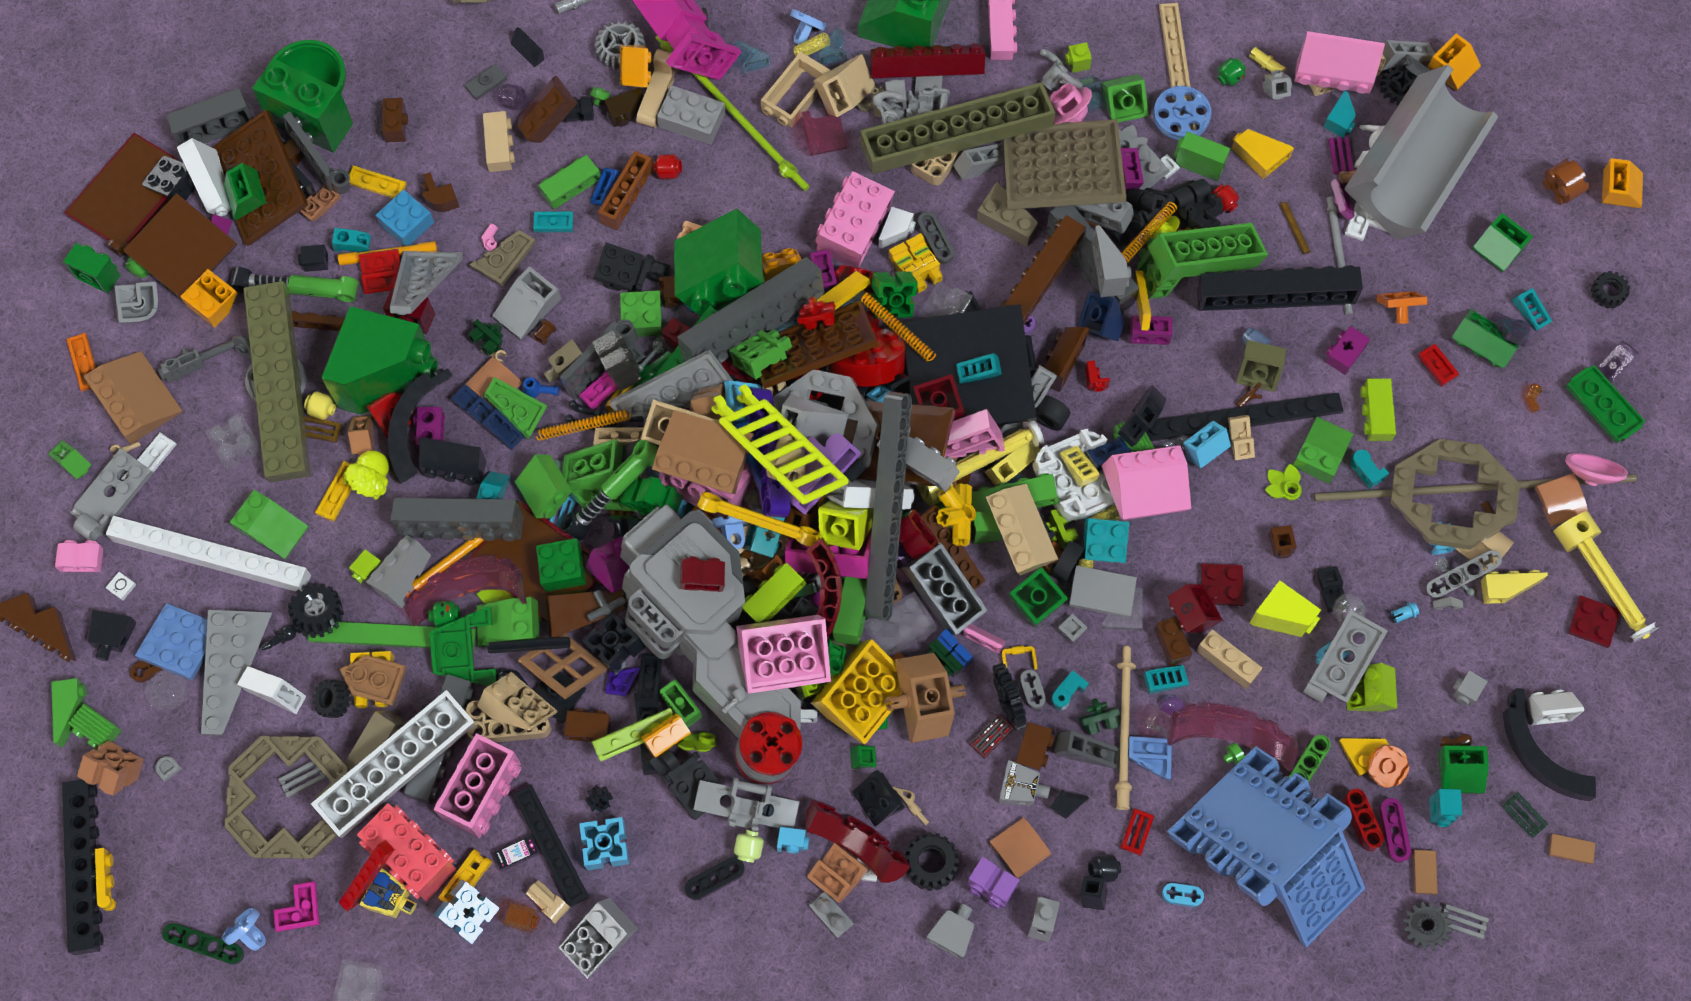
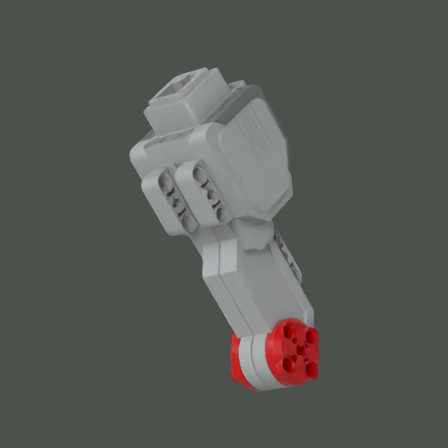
[620,504,803,785]

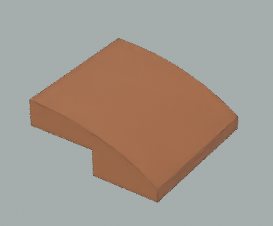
[466,357,523,409]
[1535,473,1588,527]
[989,817,1051,878]
[807,843,869,903]

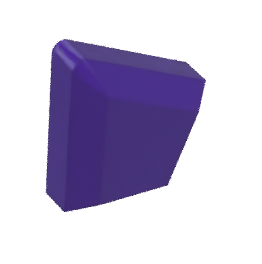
[605,667,640,697]

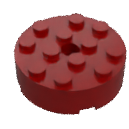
[825,324,905,387]

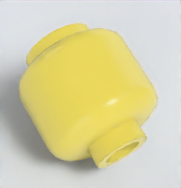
[304,391,336,420]

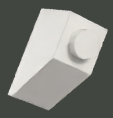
[879,207,916,248]

